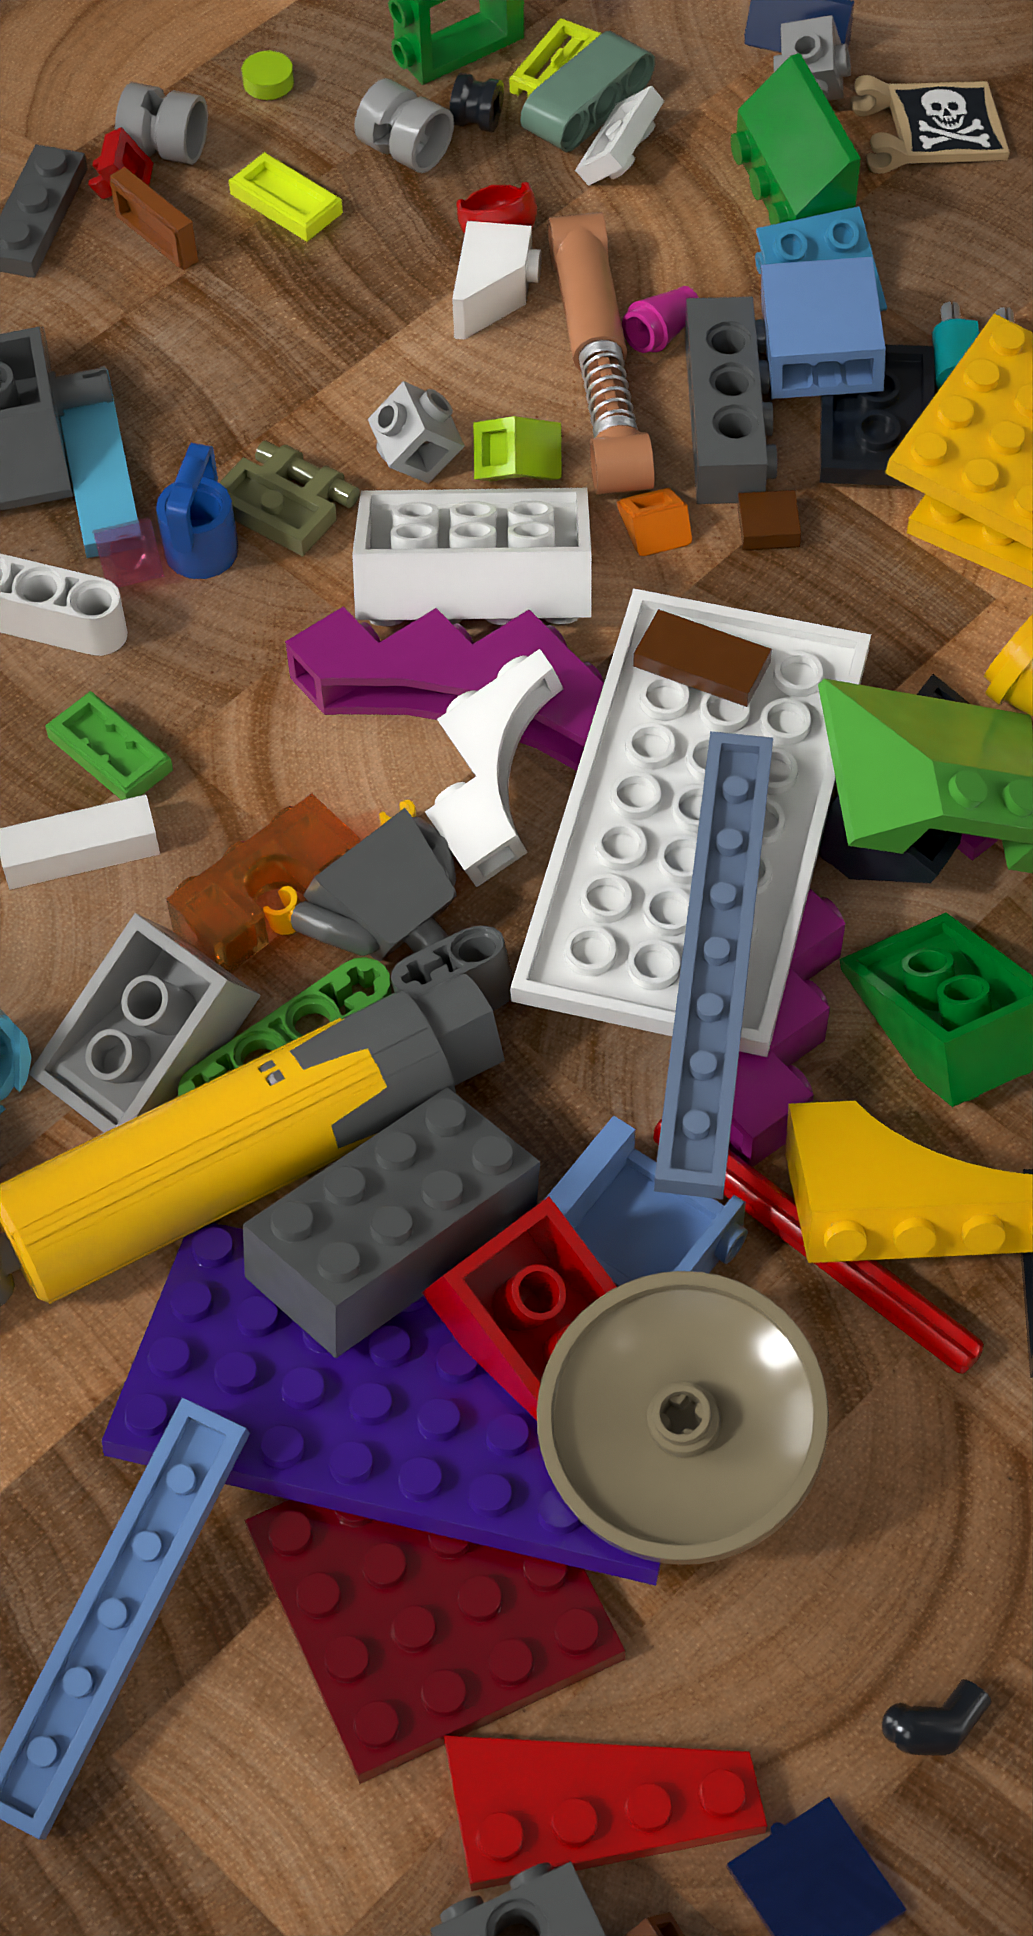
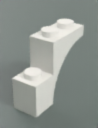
[425,649,563,887]

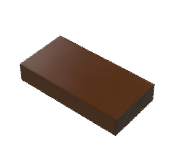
[633,609,772,707]

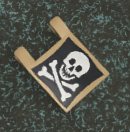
[850,75,1010,174]

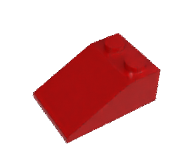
[421,1196,617,1420]

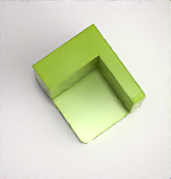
[473,416,562,481]

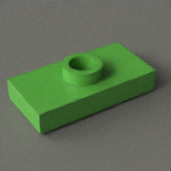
[45,691,173,800]

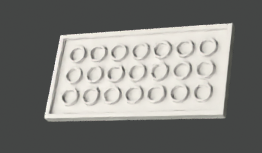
[510,588,871,1057]

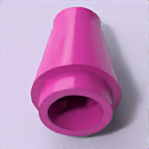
[622,286,699,353]

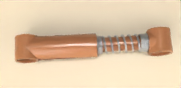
[547,212,654,495]

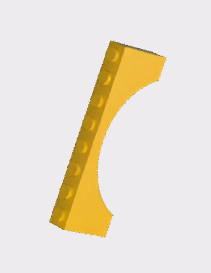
[785,1101,1033,1263]

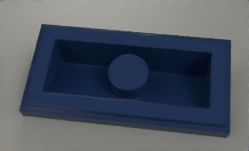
[744,0,854,53]

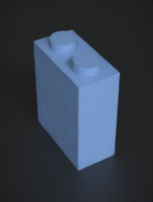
[761,257,886,399]

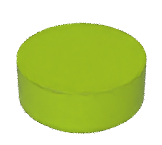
[242,51,294,100]

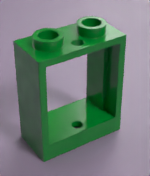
[388,0,524,85]

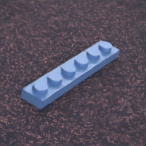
[0,1398,250,1840]

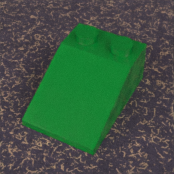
[839,912,1033,1107]

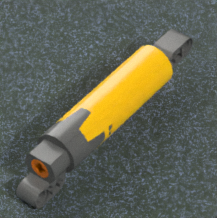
[0,926,513,1307]

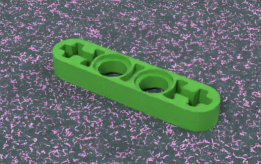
[178,957,392,1096]

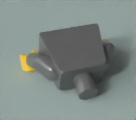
[263,800,457,961]

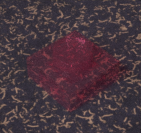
[92,517,164,588]

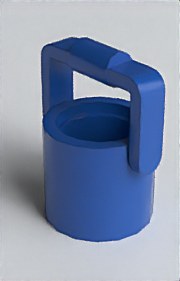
[156,443,238,579]

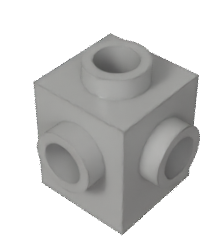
[774,15,851,101]
[368,381,465,484]

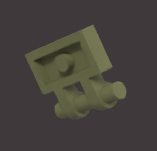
[219,440,360,556]

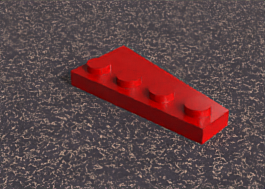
[444,1736,767,1891]

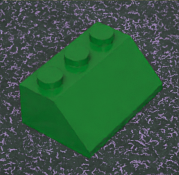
[730,53,861,225]

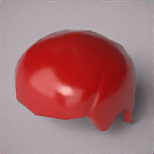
[456,182,537,235]

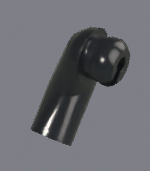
[882,1679,992,1756]

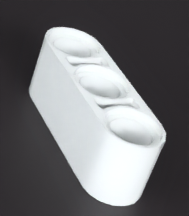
[0,553,128,656]

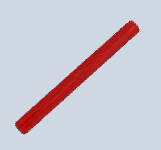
[653,1119,984,1374]

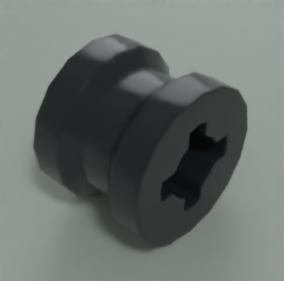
[449,72,504,132]

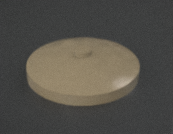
[537,1271,829,1565]

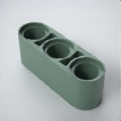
[520,31,655,152]

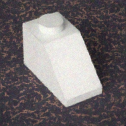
[452,221,541,339]

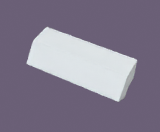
[0,795,160,890]

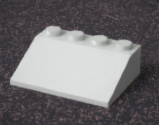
[352,488,591,626]

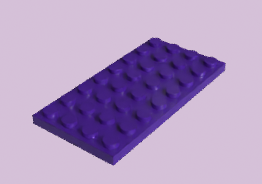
[101,1223,662,1586]

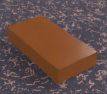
[110,167,198,270]

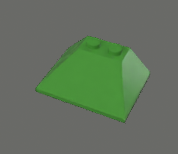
[818,678,1033,873]

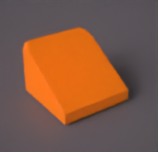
[617,487,692,556]

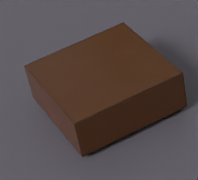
[737,490,801,550]

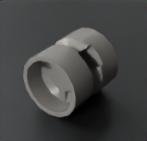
[354,78,454,173]
[115,82,208,165]

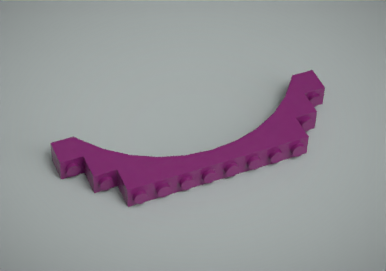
[285,606,846,1167]

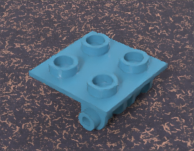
[755,206,888,312]

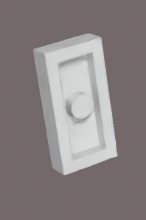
[575,85,664,186]

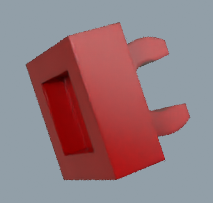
[88,127,154,199]

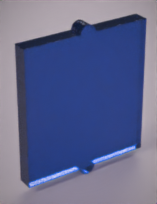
[726,1797,907,1936]

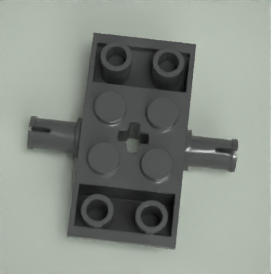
[0,326,113,511]

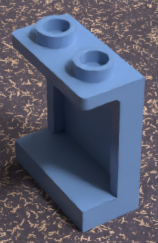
[545,1115,748,1287]

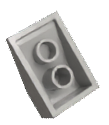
[29,913,261,1133]

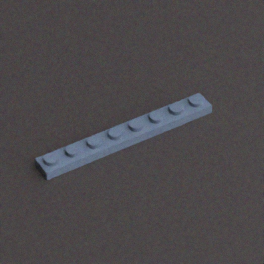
[654,731,773,1199]

